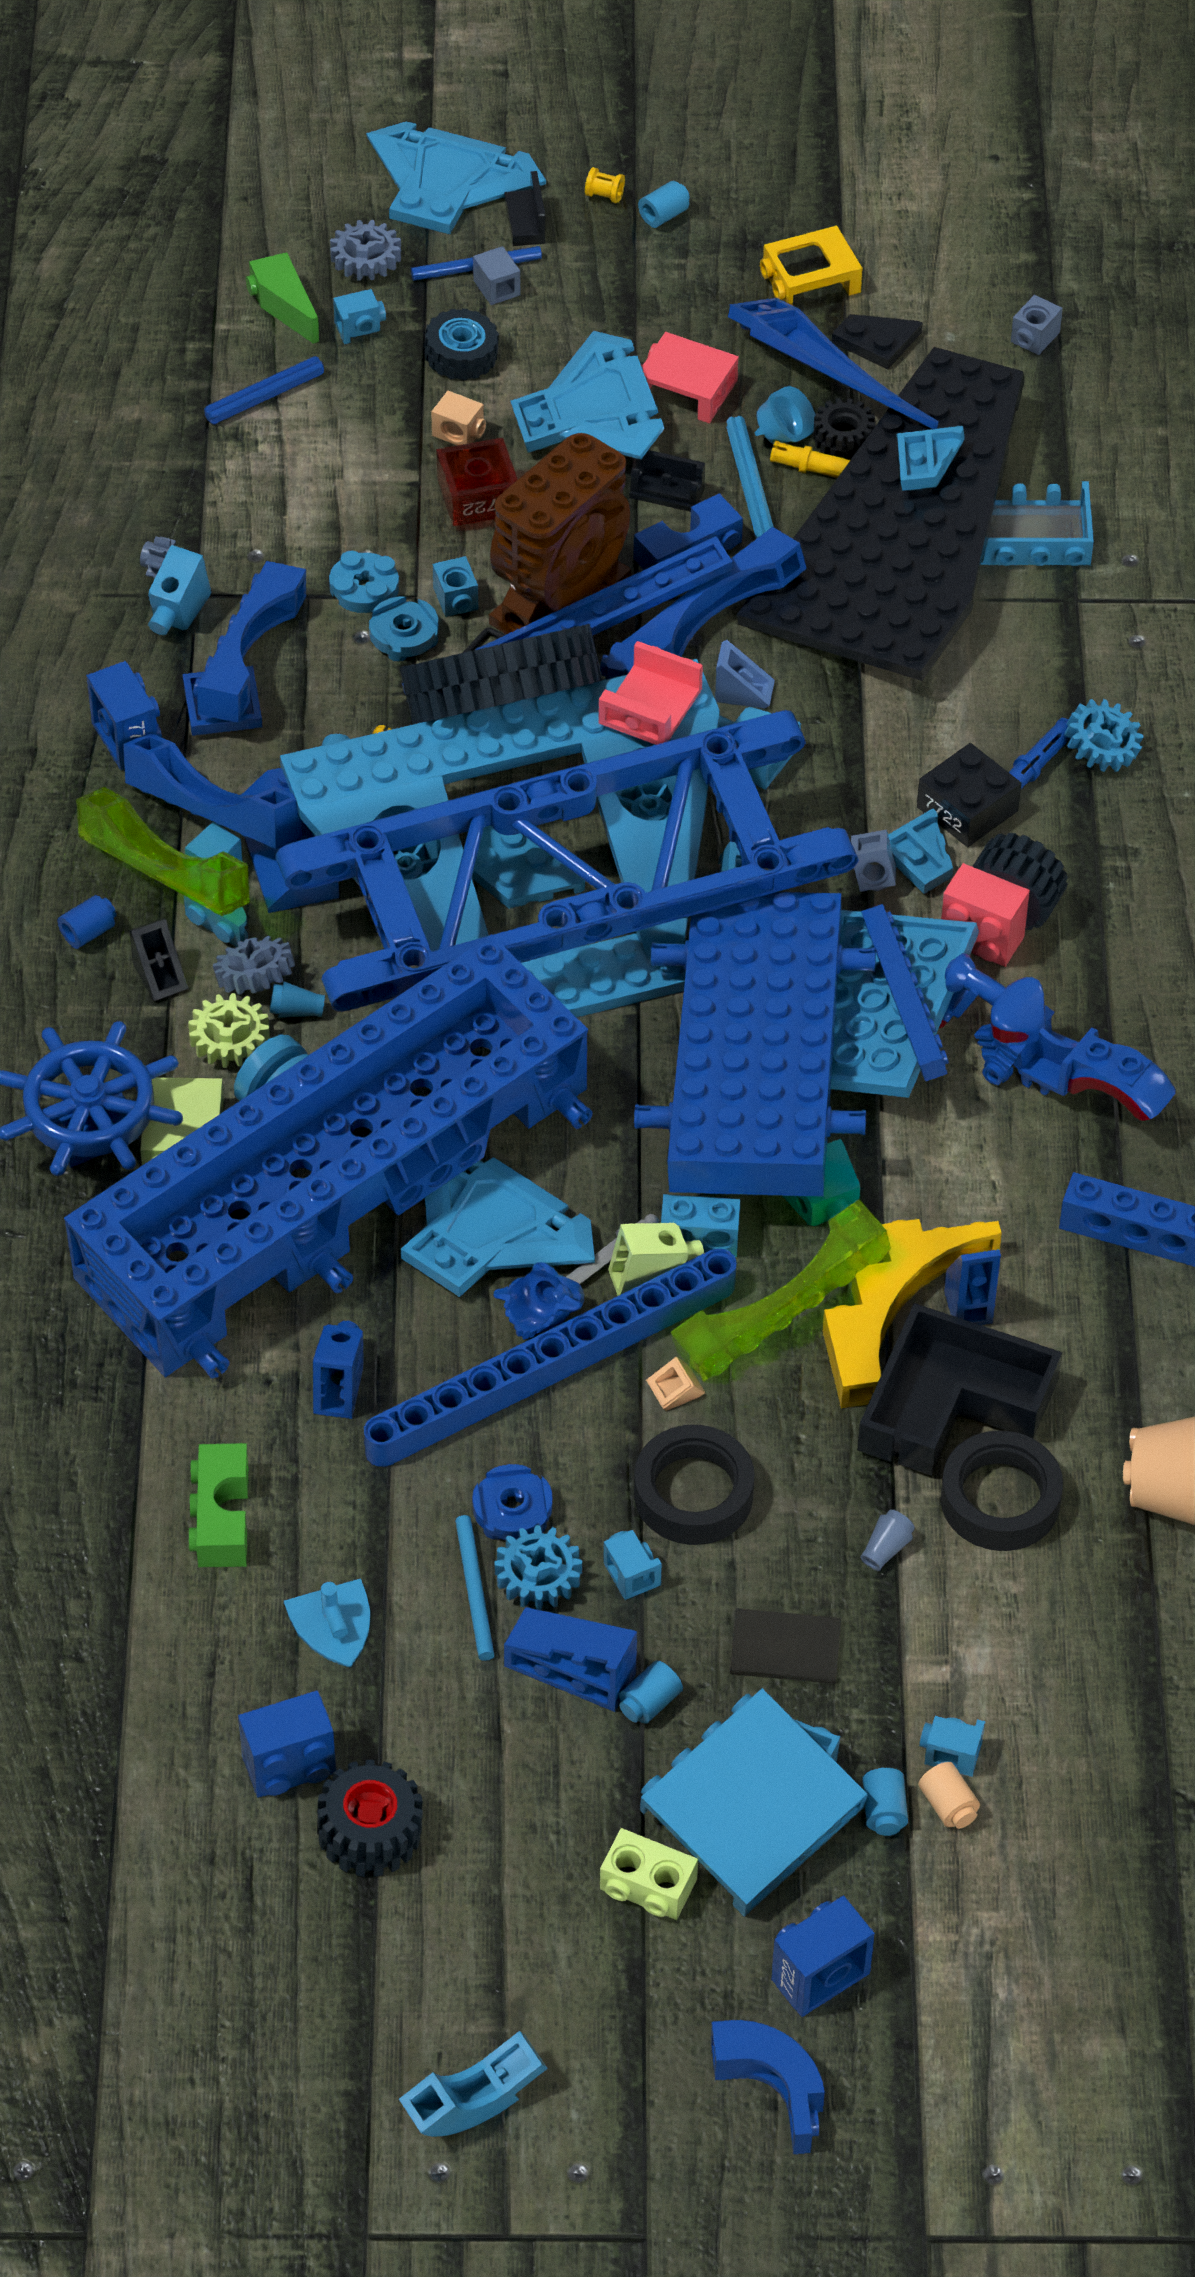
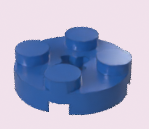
[472,1464,553,1540]

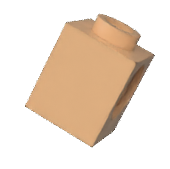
[431,391,486,450]

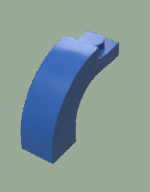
[711,2020,825,2154]

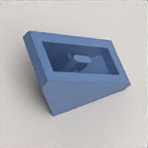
[715,640,775,709]

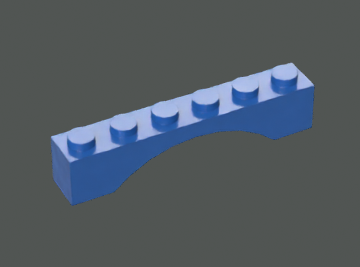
[622,527,807,657]
[193,561,306,723]
[123,733,302,849]

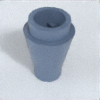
[860,1510,915,1571]

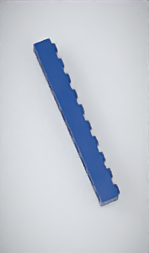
[861,904,949,1082]

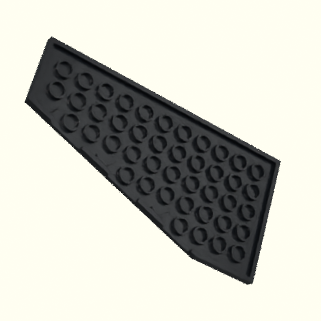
[737,347,1025,681]

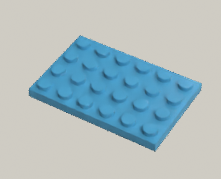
[831,910,979,1098]

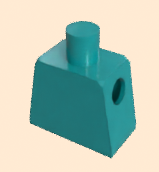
[783,1139,860,1232]

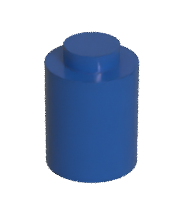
[57,895,117,949]

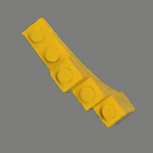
[823,1219,1002,1408]

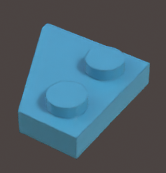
[897,426,965,491]
[888,809,953,894]

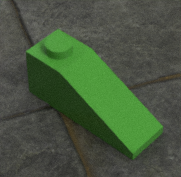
[246,252,319,343]

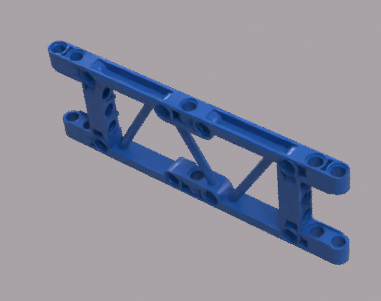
[275,710,859,1012]

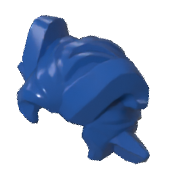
[493,1262,585,1340]

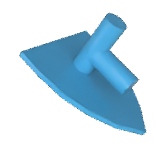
[283,1578,371,1668]

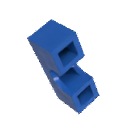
[633,493,743,570]

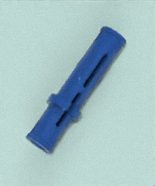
[1009,718,1071,789]

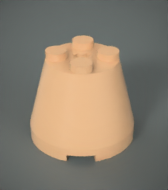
[1123,1417,1195,1525]

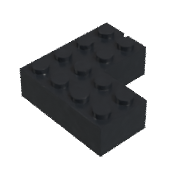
[857,1303,1063,1476]

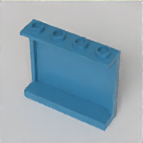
[640,1688,867,1917]

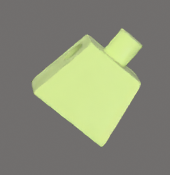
[608,1223,704,1296]

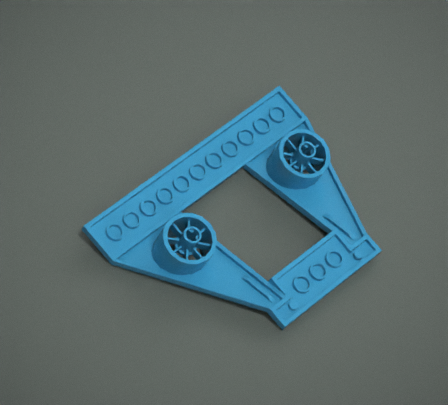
[280,659,720,1017]

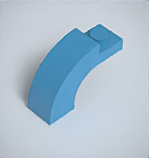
[399,2031,548,2137]

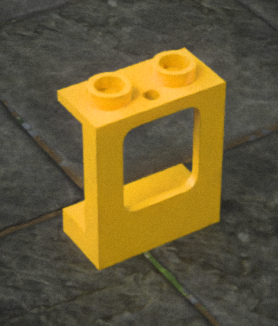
[760,226,863,305]

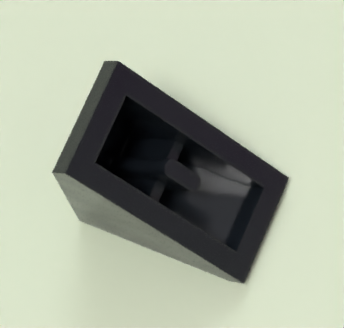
[129,918,189,1001]

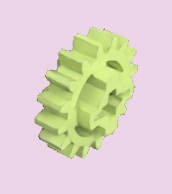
[188,993,270,1068]

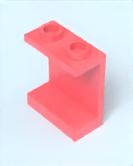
[641,332,739,424]
[599,641,703,745]

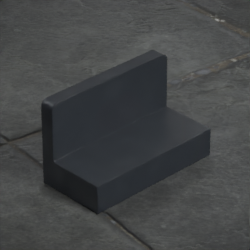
[505,171,545,246]

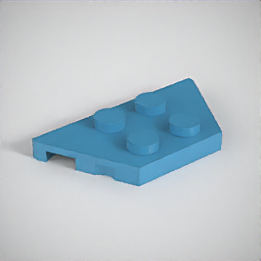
[472,825,585,909]

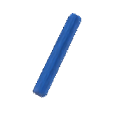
[204,356,324,425]

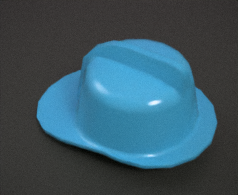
[754,386,815,444]

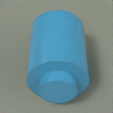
[638,181,690,228]
[619,1660,683,1724]
[862,1768,908,1836]

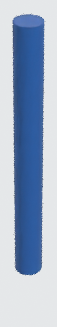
[411,246,542,281]

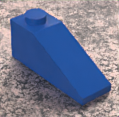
[944,1249,1001,1325]

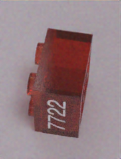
[436,437,518,526]

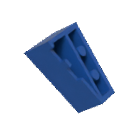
[504,1607,637,1712]

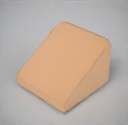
[646,1357,705,1411]

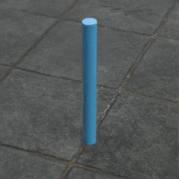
[455,1515,494,1661]

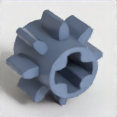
[140,536,176,578]

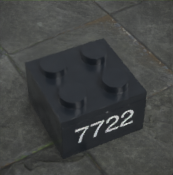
[917,742,1022,848]

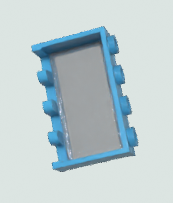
[981,481,1094,566]

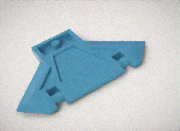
[366,121,546,235]
[510,331,665,459]
[401,1157,595,1297]

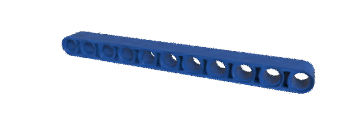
[364,1249,736,1467]

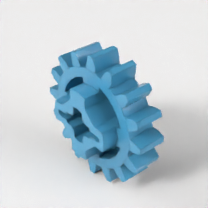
[1064,699,1143,772]
[494,1525,582,1610]

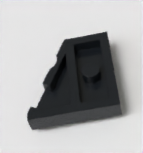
[832,314,923,370]

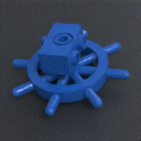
[0,1021,183,1176]

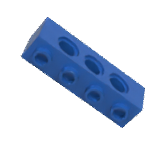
[1059,1172,1195,1267]

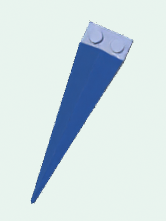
[728,298,938,429]

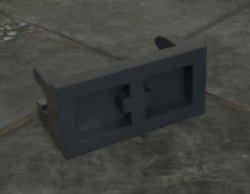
[629,450,705,512]

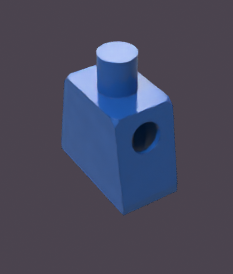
[313,1321,363,1419]

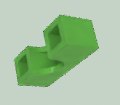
[189,1443,249,1567]

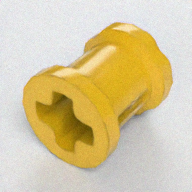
[585,167,625,203]

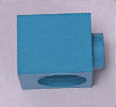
[432,556,479,617]

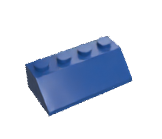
[241,768,339,913]

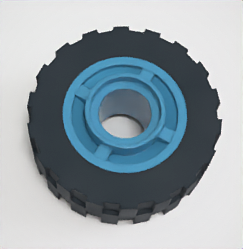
[424,308,499,380]

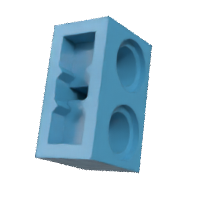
[661,1194,740,1257]

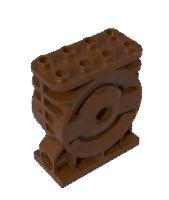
[489,433,631,635]

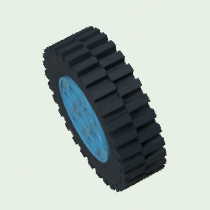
[399,624,602,724]

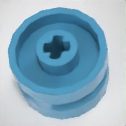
[234,1035,309,1101]

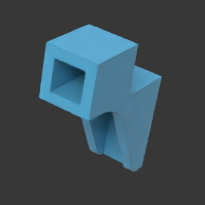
[183,822,248,947]

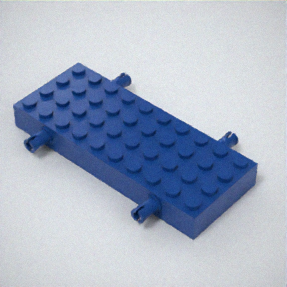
[634,892,876,1197]

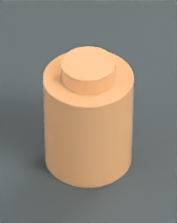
[918,1762,980,1829]

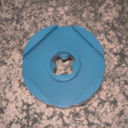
[329,551,399,613]
[369,596,439,661]

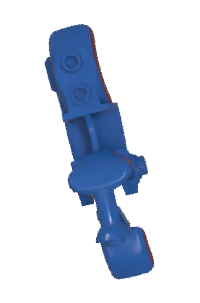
[939,953,1176,1121]

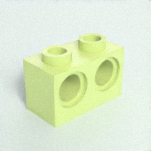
[600,1828,698,1920]

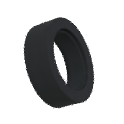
[634,1425,755,1545]
[941,1431,1063,1551]

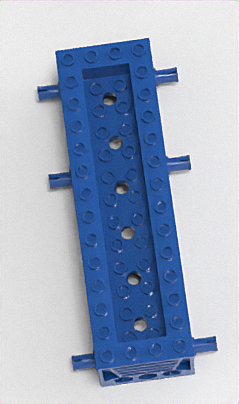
[64,934,593,1379]

